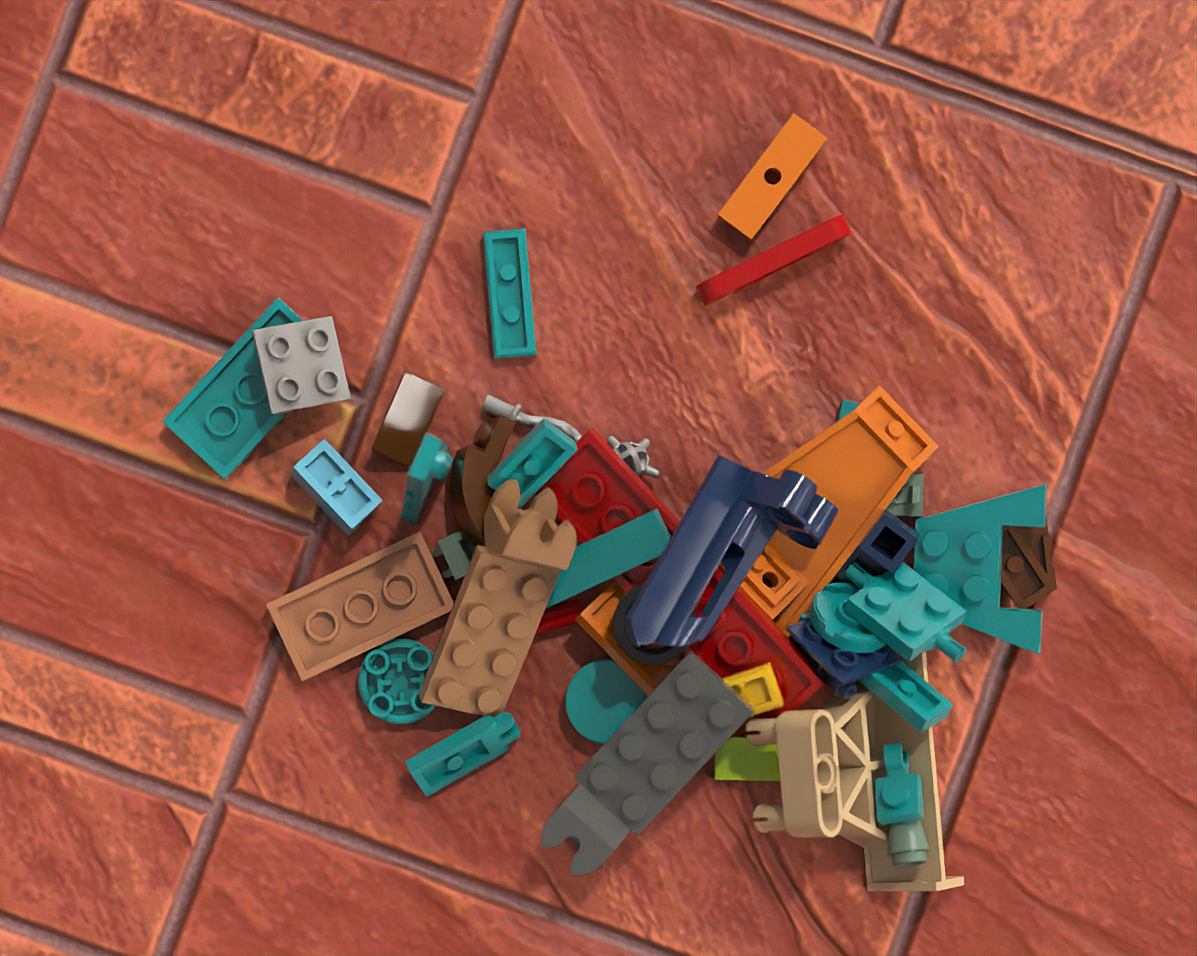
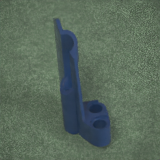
[625,455,838,646]

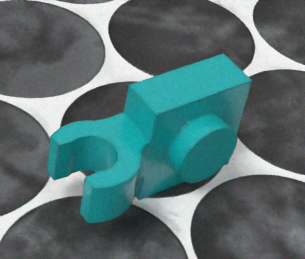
[875,743,924,825]

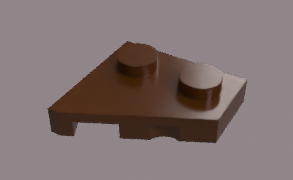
[1001,506,1057,609]

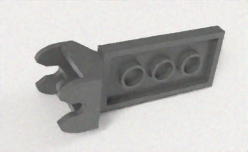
[541,650,755,875]

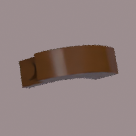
[450,415,516,547]

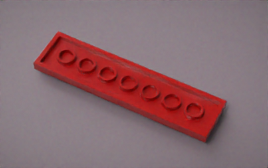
[535,428,826,735]

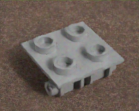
[252,316,351,415]

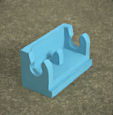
[290,439,383,537]

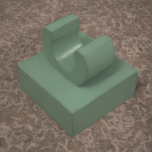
[886,474,924,517]
[431,530,476,580]

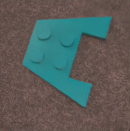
[914,483,1047,654]

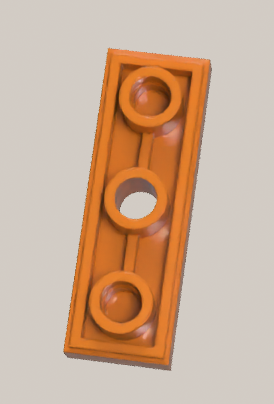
[717,113,827,241]

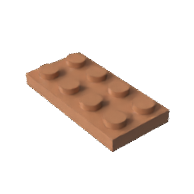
[266,532,454,681]

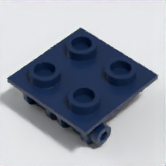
[786,618,903,699]

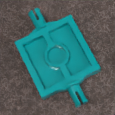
[844,562,967,663]

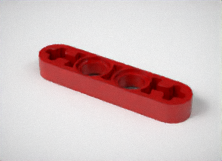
[696,214,852,306]

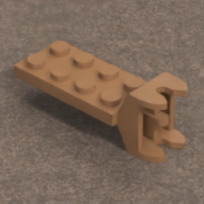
[419,479,576,718]

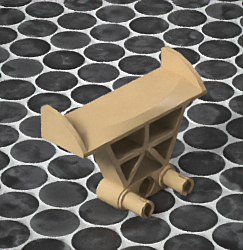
[746,648,964,891]

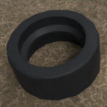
[613,582,695,665]

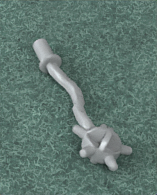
[482,395,660,478]

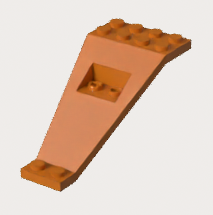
[575,385,939,696]

